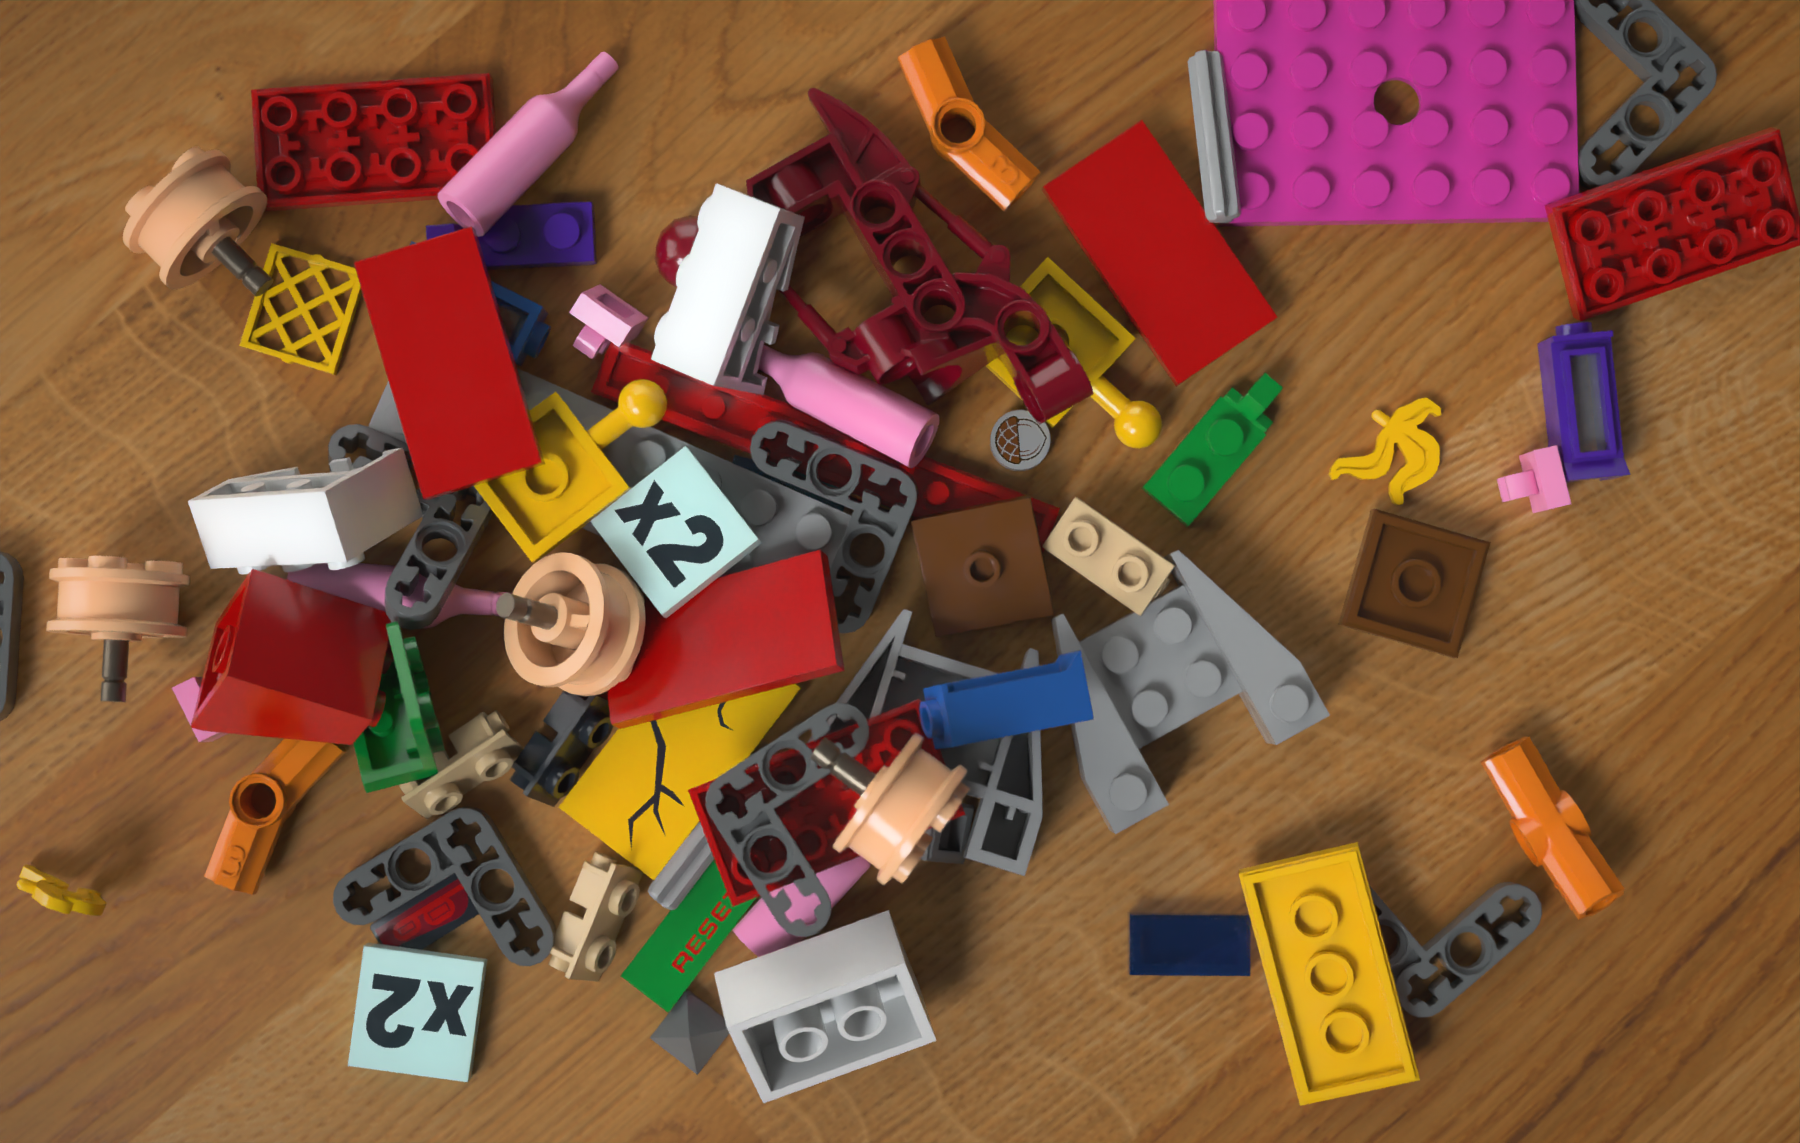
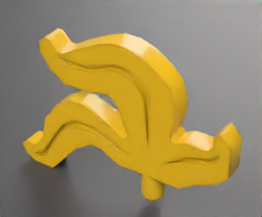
[1329,398,1442,506]
[17,865,107,916]

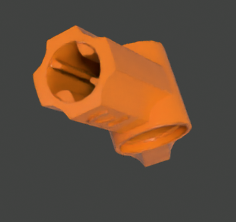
[897,36,1041,212]
[1481,737,1625,920]
[204,739,347,895]

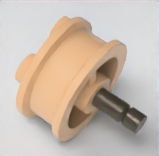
[123,146,273,297]
[496,552,645,696]
[46,556,190,702]
[810,733,970,885]

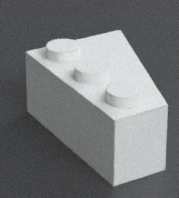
[651,184,804,395]
[188,447,424,574]

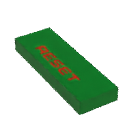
[621,860,757,1013]

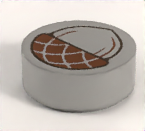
[990,410,1051,471]

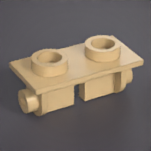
[1042,497,1175,616]
[399,710,524,819]
[549,852,643,982]

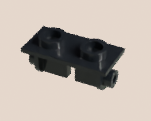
[510,690,613,807]

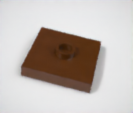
[911,494,1054,638]
[1338,509,1491,658]

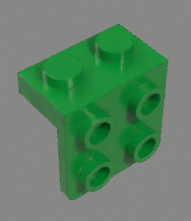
[353,621,445,793]

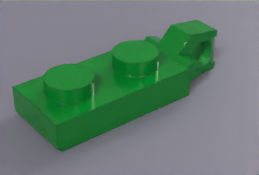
[1141,373,1283,527]

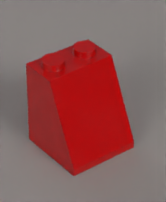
[191,569,394,745]

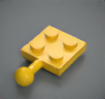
[986,257,1162,449]
[474,379,667,563]

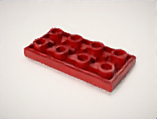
[251,73,496,212]
[1042,120,1278,387]
[1545,127,1800,321]
[353,226,545,500]
[607,550,845,729]
[688,699,965,906]

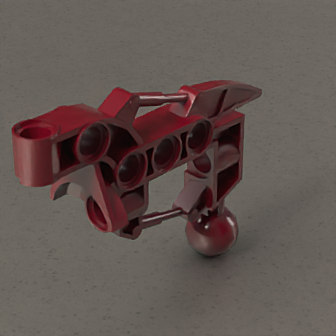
[655,88,1094,425]

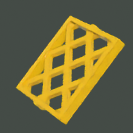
[239,243,362,375]

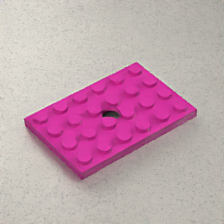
[1213,0,1579,227]

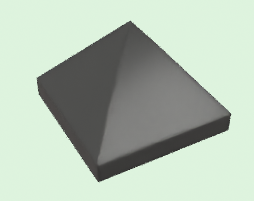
[921,803,974,864]
[650,989,729,1075]

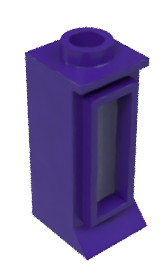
[1538,322,1631,484]

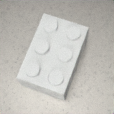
[714,910,937,1103]

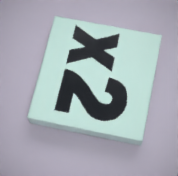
[590,446,762,618]
[348,943,487,1082]

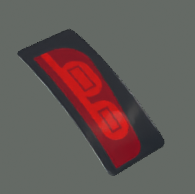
[370,873,484,950]

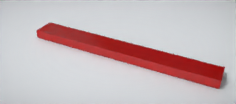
[591,342,1060,552]

